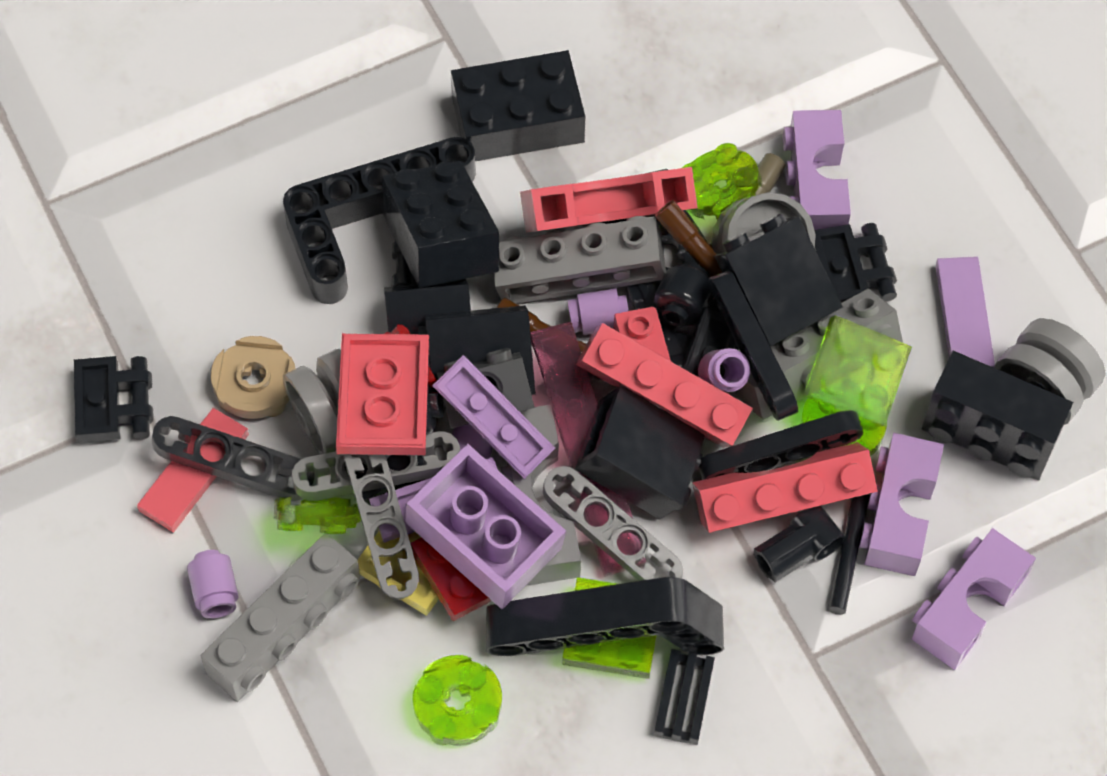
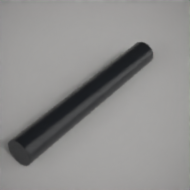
[829,494,870,615]

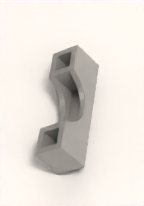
[497,405,581,585]

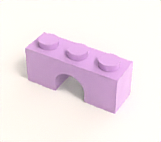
[783,110,851,230]
[859,433,944,576]
[912,528,1036,670]

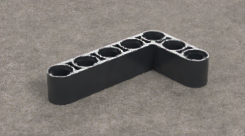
[283,137,476,304]
[486,577,724,656]

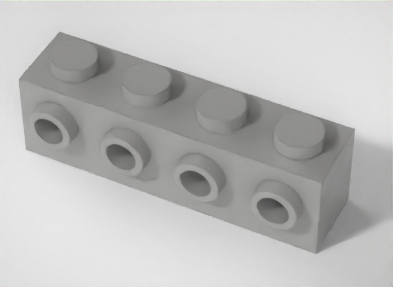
[494,216,666,304]
[735,289,903,420]
[200,532,360,702]

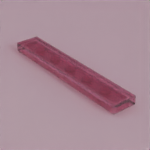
[530,322,646,577]

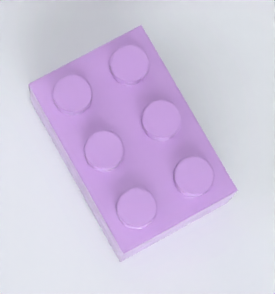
[405,444,566,609]

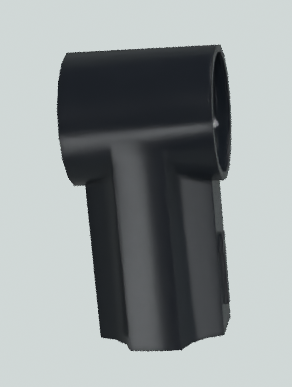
[753,506,846,582]

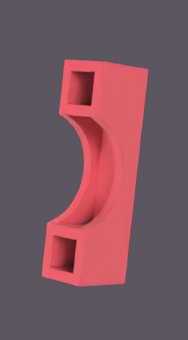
[520,167,698,233]
[575,323,753,448]
[692,442,878,533]

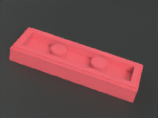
[137,408,249,533]

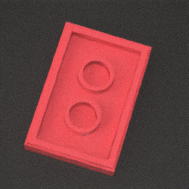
[336,333,429,455]

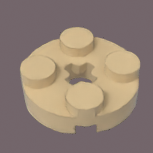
[211,336,296,419]

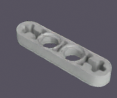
[292,431,460,501]
[344,454,419,599]
[543,466,683,581]

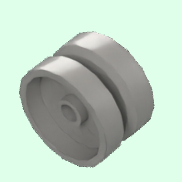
[712,192,816,254]
[994,318,1106,425]
[283,349,341,454]

